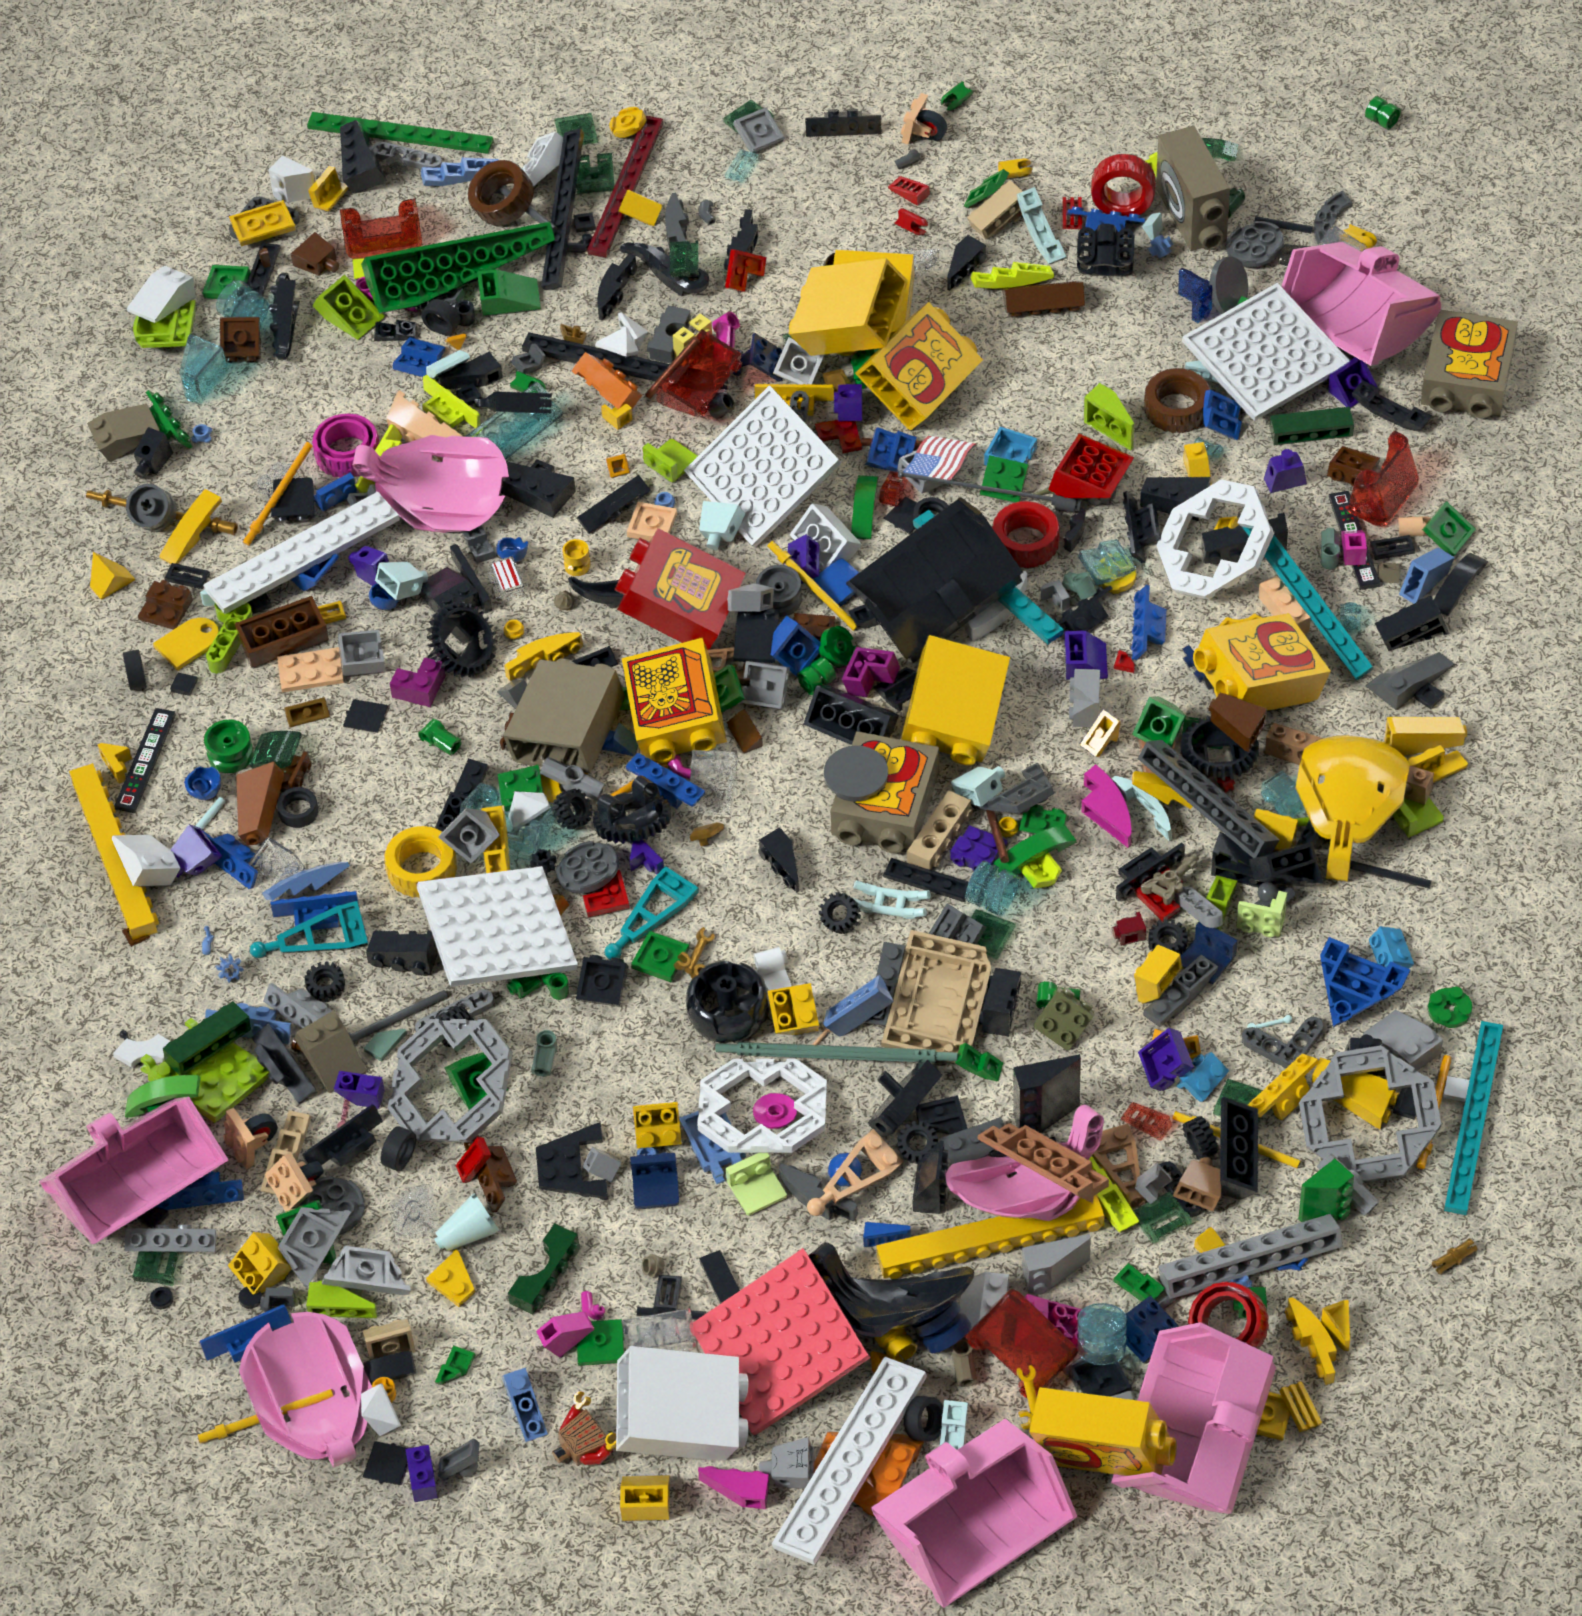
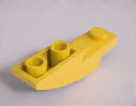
[504,632,583,681]
[1285,1297,1337,1385]

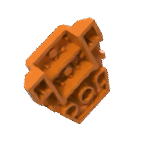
[814,1432,924,1517]

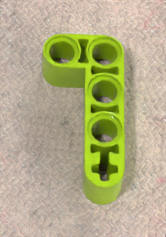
[206,603,253,674]

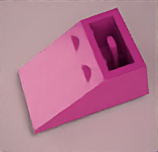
[1014,1294,1089,1352]

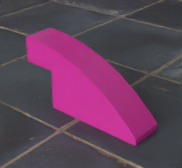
[1081,764,1131,848]

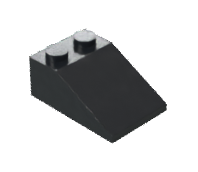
[419,567,480,618]
[733,608,780,663]

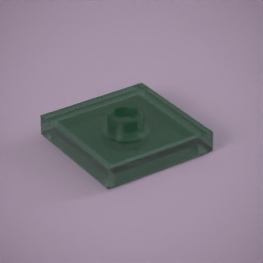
[554,113,598,145]
[971,909,1016,960]

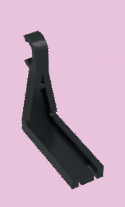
[474,391,552,414]

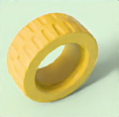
[384,826,457,898]

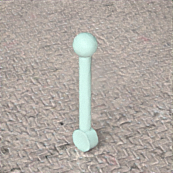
[1247,1015,1292,1029]

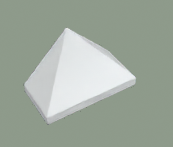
[618,312,647,350]
[595,327,639,357]
[508,791,551,831]
[361,1383,401,1436]

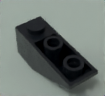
[947,235,987,291]
[438,351,503,389]
[758,827,799,893]

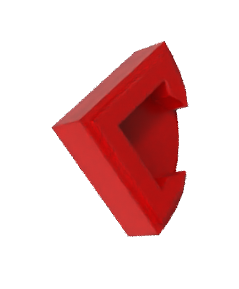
[1114,650,1135,673]

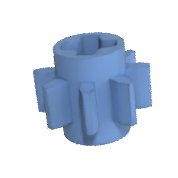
[1148,234,1173,259]
[215,954,244,983]

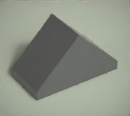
[497,679,527,709]

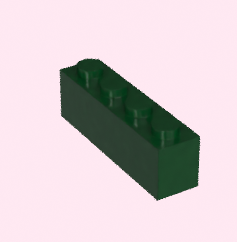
[1269,406,1354,446]
[163,1001,251,1075]

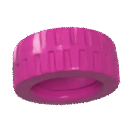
[312,413,380,478]

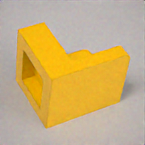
[601,404,633,430]

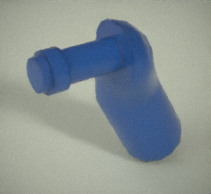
[1276,1258,1308,1271]

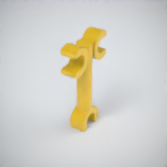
[1017,1365,1037,1430]

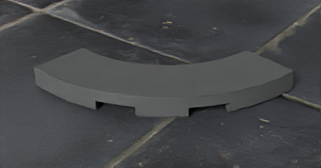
[1314,191,1353,245]

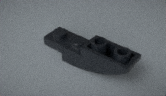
[724,209,758,271]
[597,253,638,321]
[435,758,489,832]

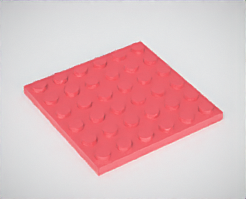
[689,1248,871,1435]

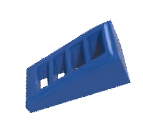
[863,1222,911,1247]

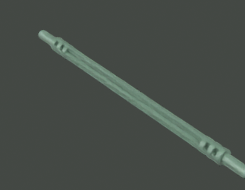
[715,1042,958,1063]

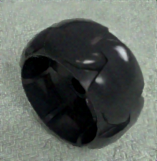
[686,961,770,1043]

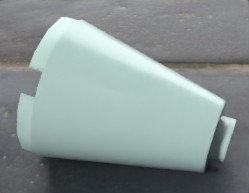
[434,1193,500,1251]

